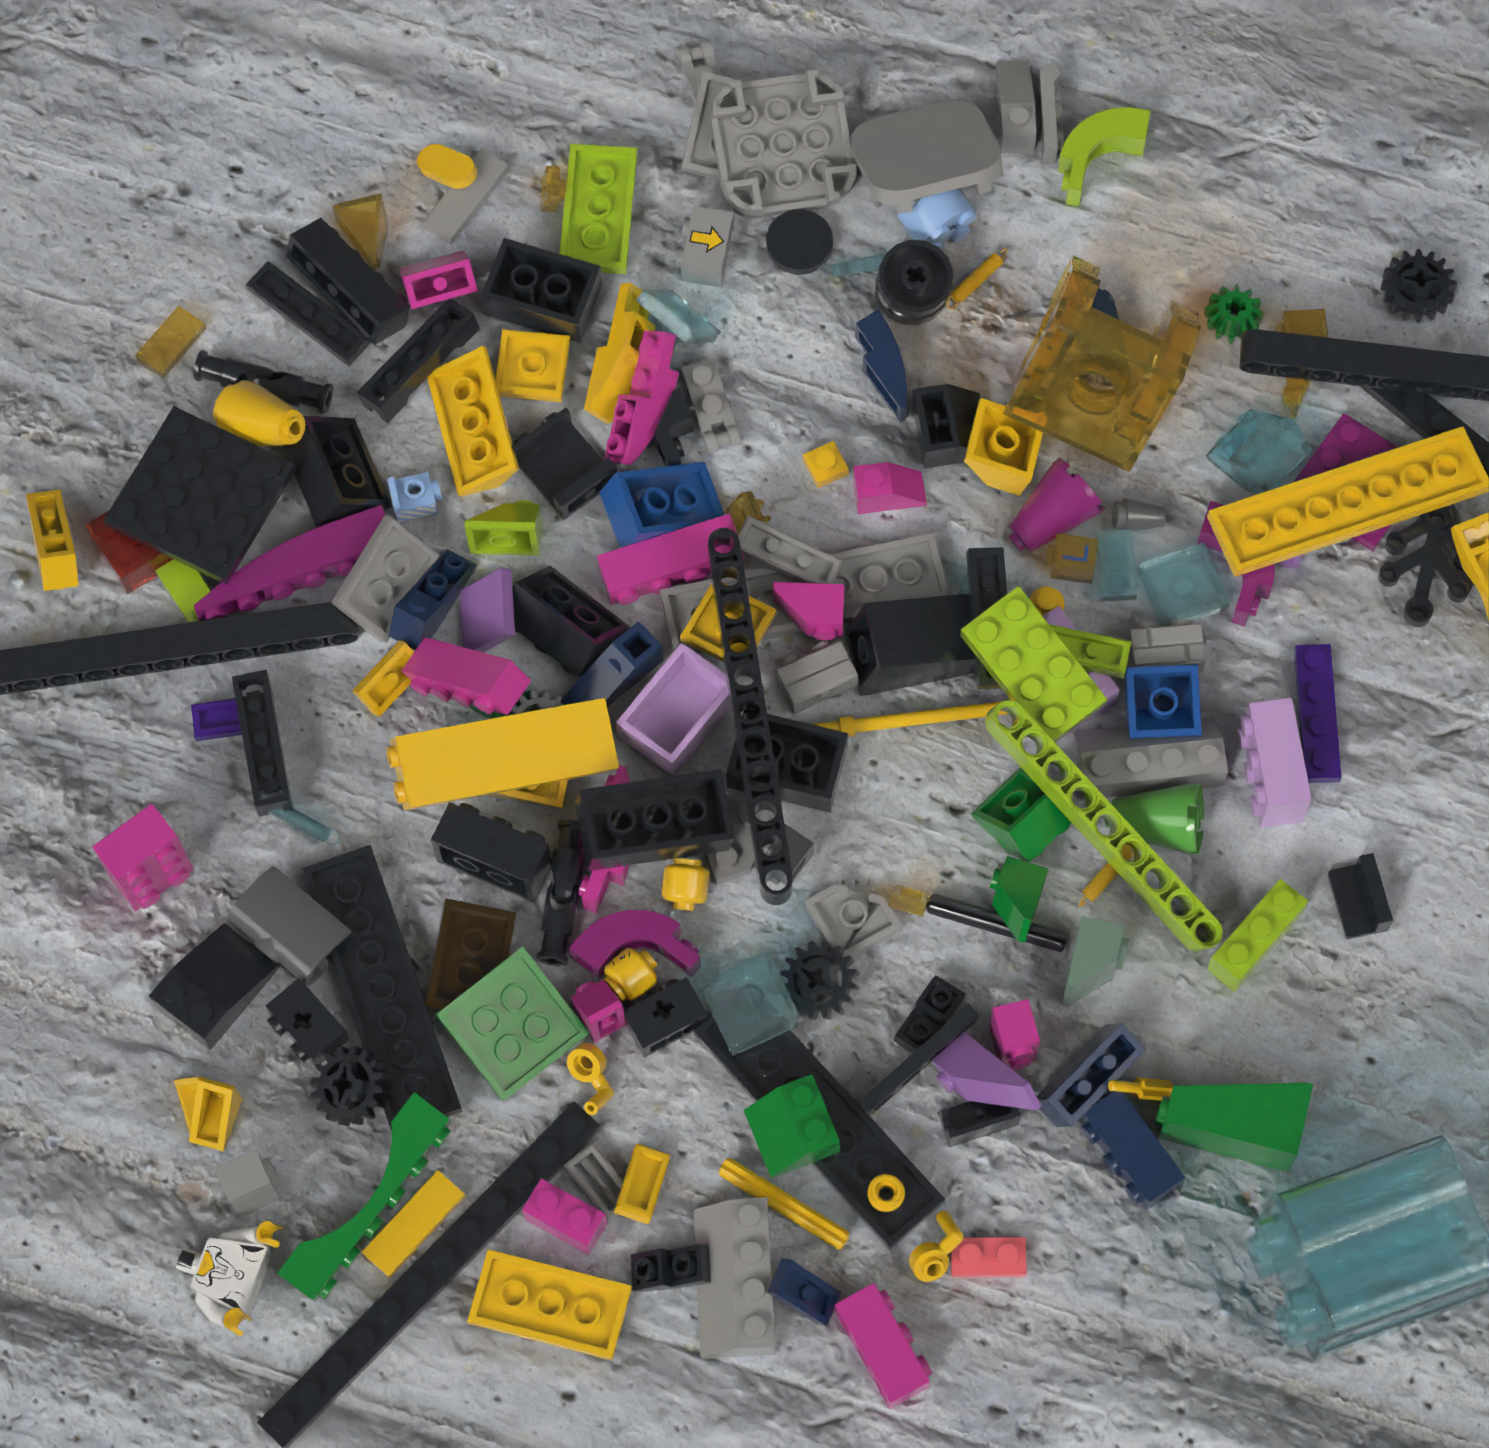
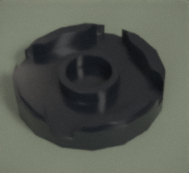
[766,209,833,275]

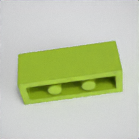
[1207,878,1309,992]

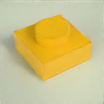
[802,441,849,488]

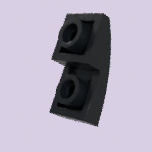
[893,975,966,1053]
[630,1244,711,1292]

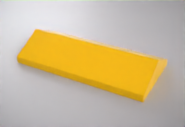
[427,346,519,497]

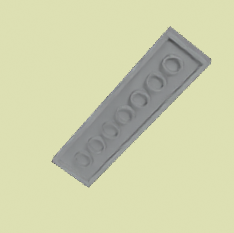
[660,533,949,654]

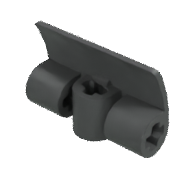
[228,867,352,986]

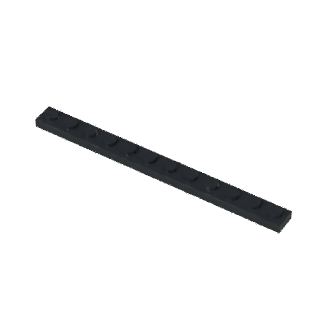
[257,1101,601,1448]

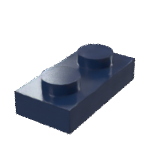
[767,1258,841,1326]

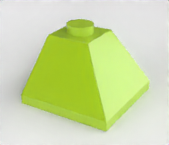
[465,500,542,556]

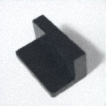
[1327,853,1393,939]

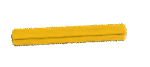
[719,1157,850,1250]

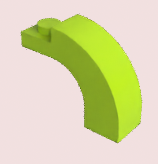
[1058,107,1151,206]

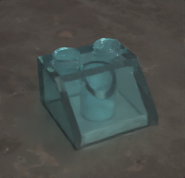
[702,950,799,1056]

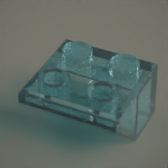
[1205,409,1313,494]

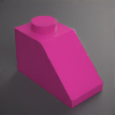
[853,462,927,515]
[773,582,844,640]
[571,980,626,1043]

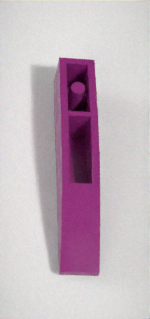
[194,505,385,621]

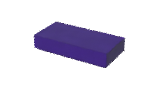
[191,698,242,742]

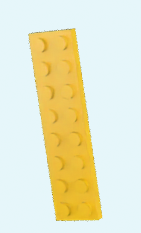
[1207,426,1489,577]

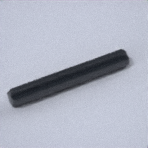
[927,893,1068,952]

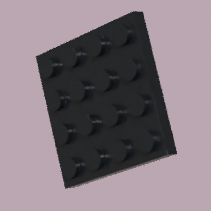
[103,406,297,585]

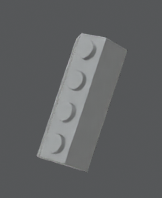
[1073,717,1228,801]
[693,1197,776,1359]

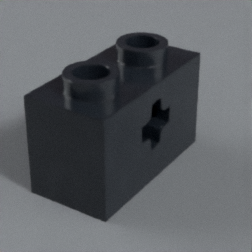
[624,977,708,1058]
[265,978,350,1066]

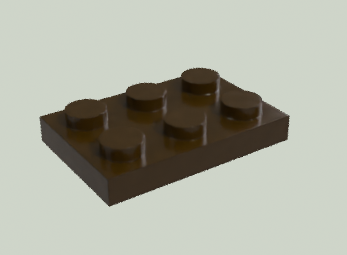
[425,898,516,1009]

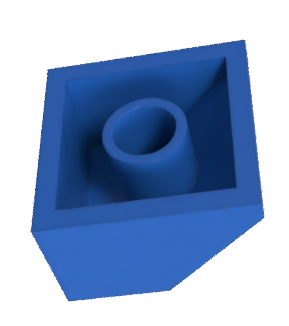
[1124,665,1202,739]

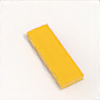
[362,1170,466,1279]

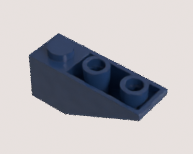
[388,549,477,650]
[561,621,664,707]

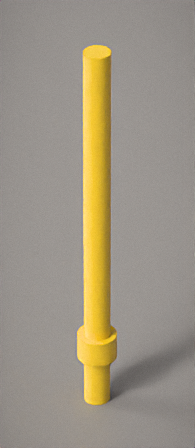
[813,700,1008,737]

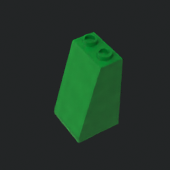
[1154,1082,1313,1172]

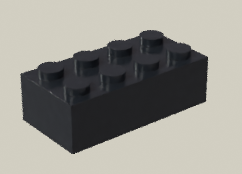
[575,770,735,871]

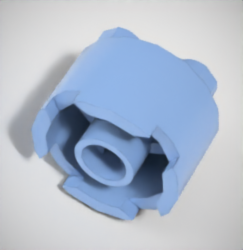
[898,188,978,250]

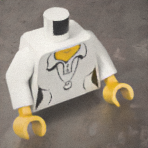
[177,1221,283,1336]

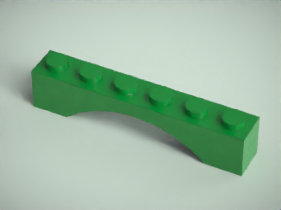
[277,1093,451,1302]

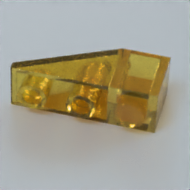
[1275,309,1328,419]

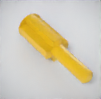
[1108,1077,1174,1101]

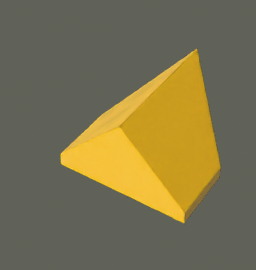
[174,1077,242,1151]

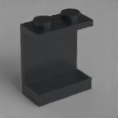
[512,407,618,520]

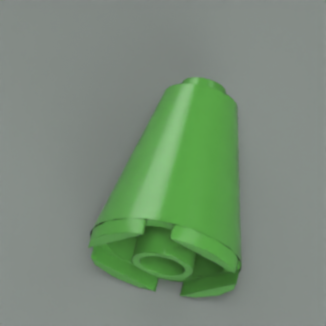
[1104,783,1204,855]

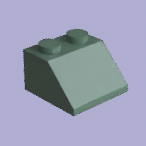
[1062,916,1129,1006]

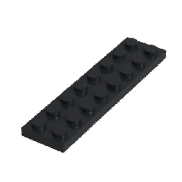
[302,845,463,1132]
[694,984,945,1251]

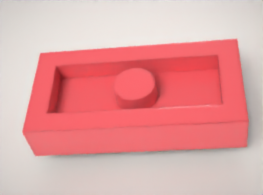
[951,1237,1027,1278]

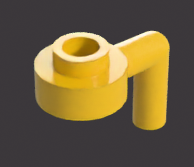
[567,1043,614,1115]
[909,1210,964,1282]

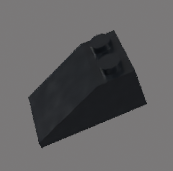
[148,923,280,1051]

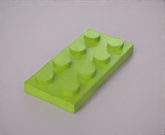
[559,144,638,274]

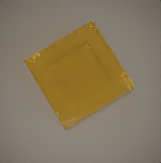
[888,885,931,917]

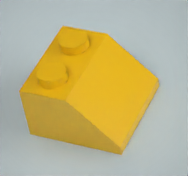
[964,398,1046,496]

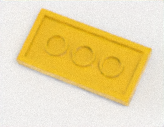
[467,1249,632,1361]

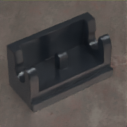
[937,1101,1021,1148]

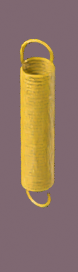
[946,248,1007,309]
[1078,844,1134,907]

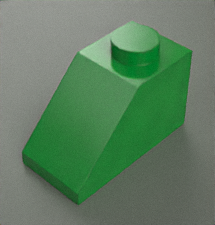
[989,856,1048,943]

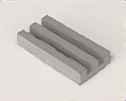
[564,1143,623,1225]

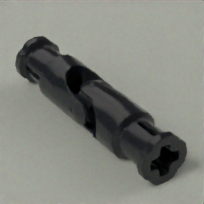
[193,350,334,414]
[536,819,585,966]

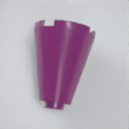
[1007,458,1105,552]

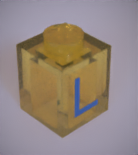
[1045,533,1099,584]

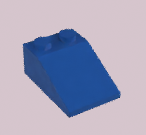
[599,462,725,548]

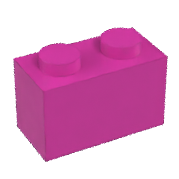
[398,250,478,309]
[989,999,1040,1070]
[522,1179,608,1255]

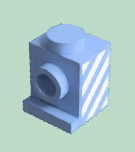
[387,472,442,523]

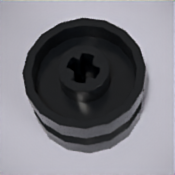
[875,240,953,325]

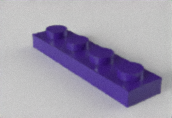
[1294,644,1342,783]

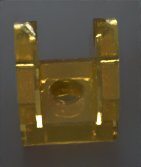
[1003,255,1201,472]

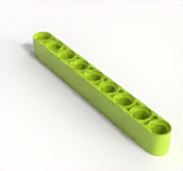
[985,700,1223,952]

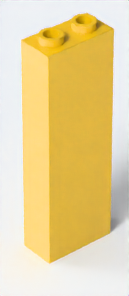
[386,698,619,811]

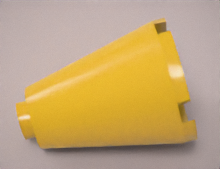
[213,380,305,448]

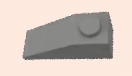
[996,60,1037,153]

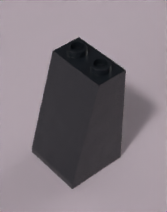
[845,594,976,696]

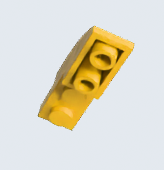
[584,282,656,424]

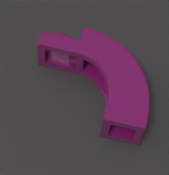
[1197,501,1275,627]
[569,910,701,980]

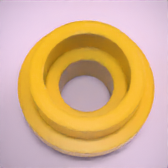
[867,1174,905,1212]

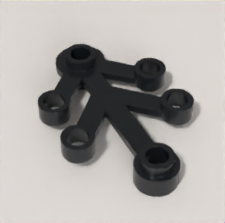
[1378,505,1470,627]

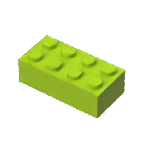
[960,586,1108,743]

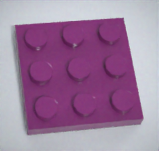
[1293,413,1399,552]

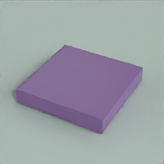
[460,568,515,653]

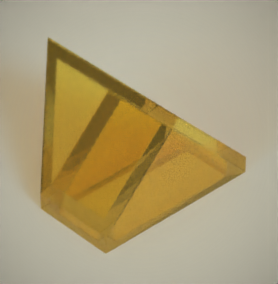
[333,193,389,270]

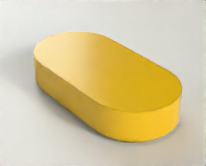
[417,144,478,189]

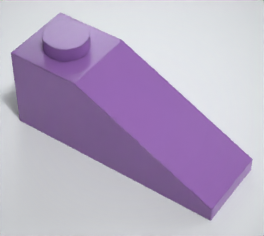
[932,1032,1041,1111]

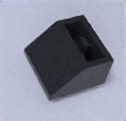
[912,384,981,469]

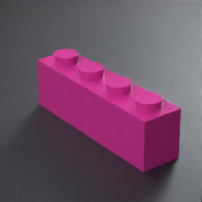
[597,513,744,606]
[401,637,531,715]

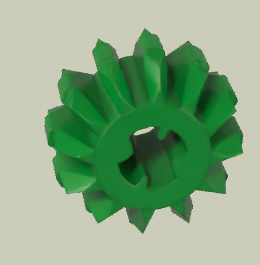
[1204,284,1263,344]

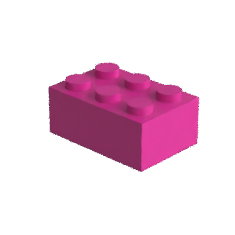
[92,803,194,912]

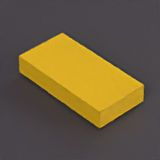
[613,1143,671,1225]

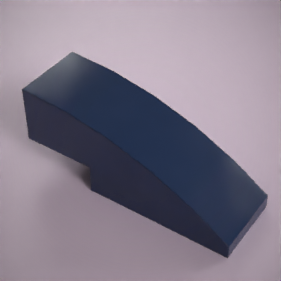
[855,309,907,423]

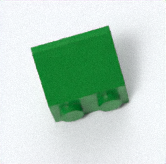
[970,767,1072,862]
[744,1074,840,1179]

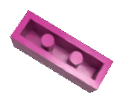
[834,1283,932,1409]

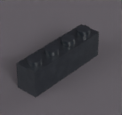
[286,217,410,345]

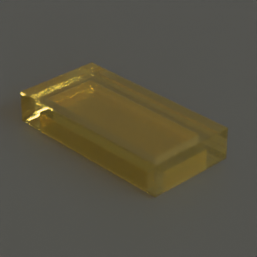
[135,305,207,378]

